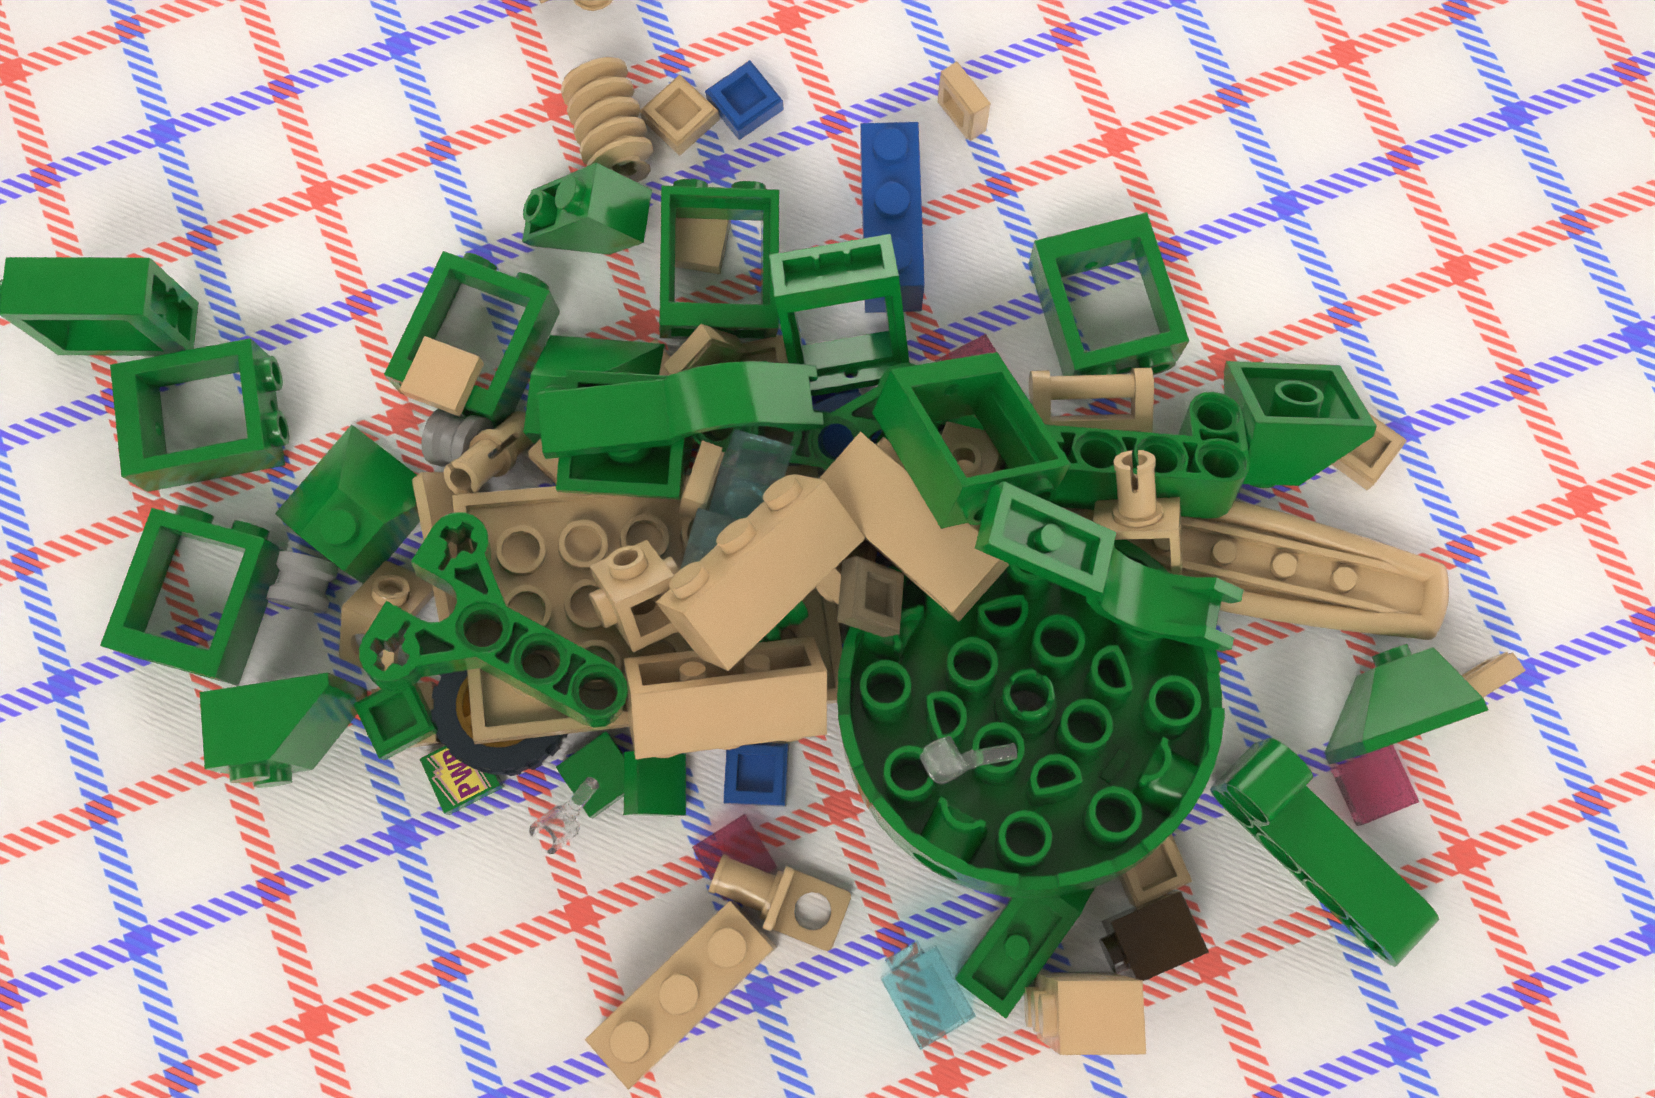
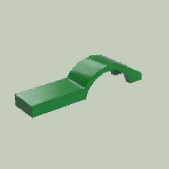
[536,361,824,459]
[974,482,1244,651]
[954,748,1155,1019]

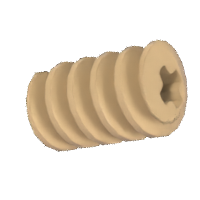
[560,57,654,182]

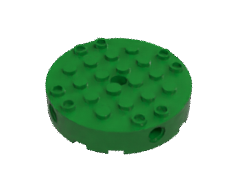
[837,523,1225,899]

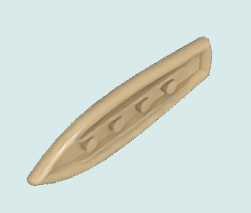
[1062,501,1449,640]

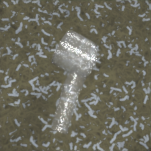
[920,736,1017,784]
[529,777,599,854]

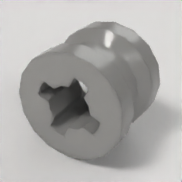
[421,409,494,467]
[266,551,339,614]

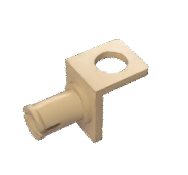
[1093,450,1183,575]
[708,854,851,951]

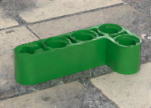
[1003,392,1250,519]
[1210,738,1440,967]

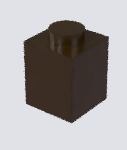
[1099,891,1209,981]

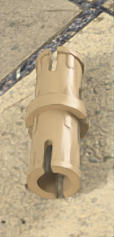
[443,411,532,495]

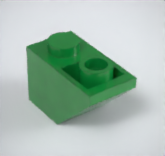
[522,162,652,255]

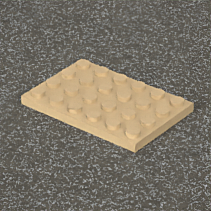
[452,465,842,744]

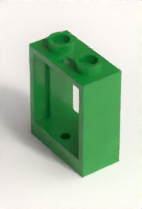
[659,179,779,341]
[1028,212,1189,376]
[769,234,910,397]
[384,251,560,428]
[0,257,199,356]
[110,338,290,492]
[872,352,1071,529]
[100,505,285,686]

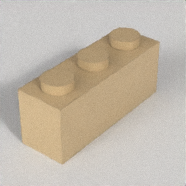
[819,432,1009,622]
[656,474,866,671]
[624,636,827,759]
[585,901,777,1090]
[1024,972,1146,1055]

